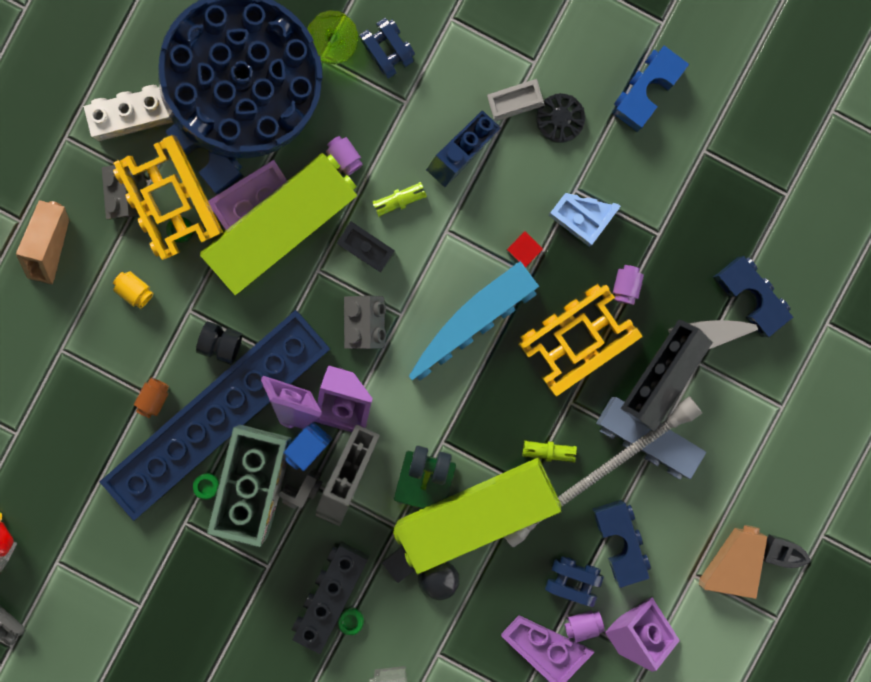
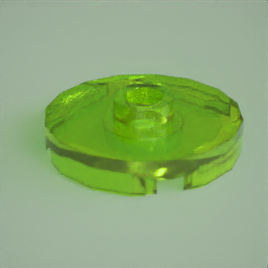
[307,10,359,65]

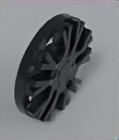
[536,93,585,143]

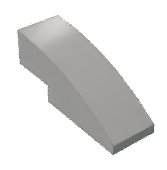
[668,320,758,349]

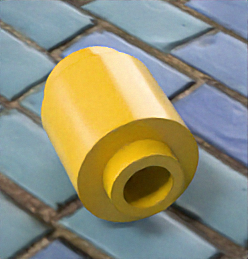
[113,271,154,309]

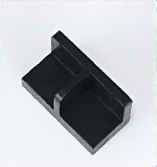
[337,221,396,273]

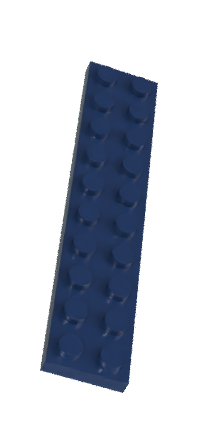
[99,310,331,521]

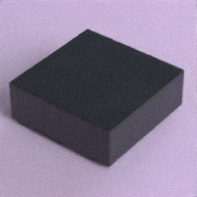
[382,545,415,583]

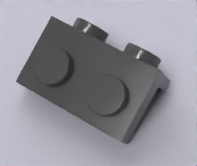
[102,164,145,220]
[344,296,386,349]
[278,469,323,509]

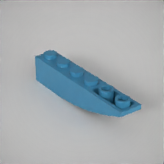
[409,261,539,381]

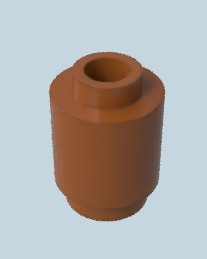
[134,377,170,418]

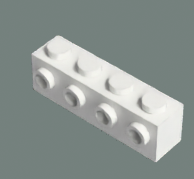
[84,85,173,141]

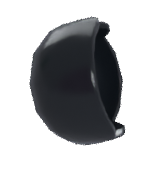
[418,562,460,600]

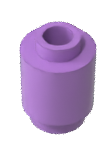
[326,136,363,176]
[613,265,644,305]
[564,610,605,643]

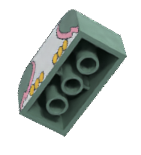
[207,425,292,547]

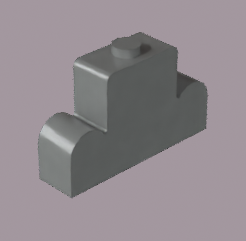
[316,425,380,526]

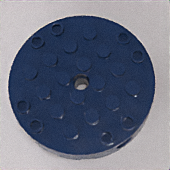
[158,0,322,158]

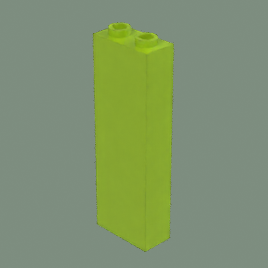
[200,153,357,295]
[393,457,561,574]

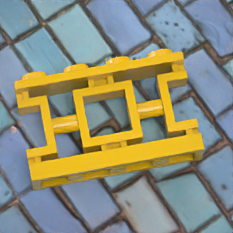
[113,135,223,260]
[519,284,643,396]

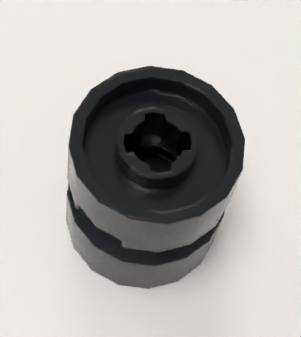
[196,321,243,365]

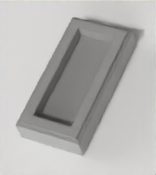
[487,79,545,121]

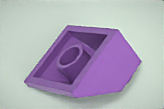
[314,366,373,432]
[261,376,322,429]
[605,597,680,672]

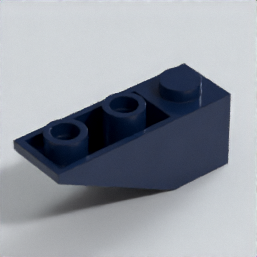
[426,110,501,187]

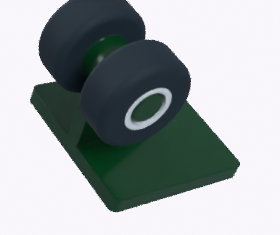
[394,446,456,508]

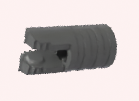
[0,605,25,645]

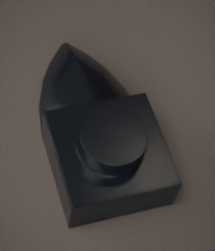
[763,534,811,568]

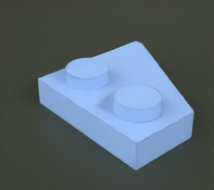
[548,193,621,247]

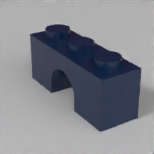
[165,124,244,194]
[713,256,793,337]
[592,500,651,588]

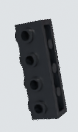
[621,319,713,432]
[291,542,369,654]

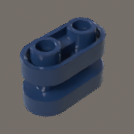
[359,18,415,79]
[545,556,604,607]

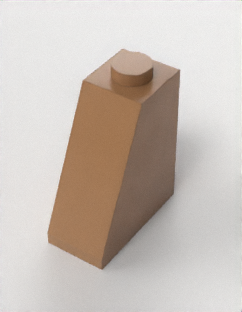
[16,200,69,284]
[699,525,767,599]

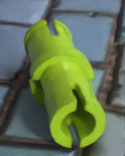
[372,182,427,217]
[523,440,577,463]

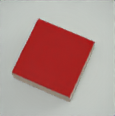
[507,231,543,268]

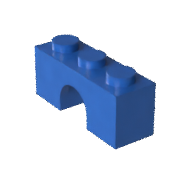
[613,46,689,132]
[283,422,333,471]

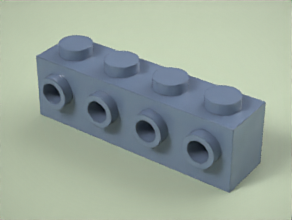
[596,397,706,480]

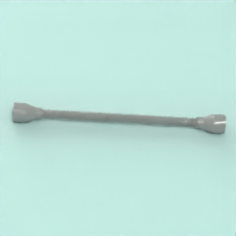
[505,396,702,547]

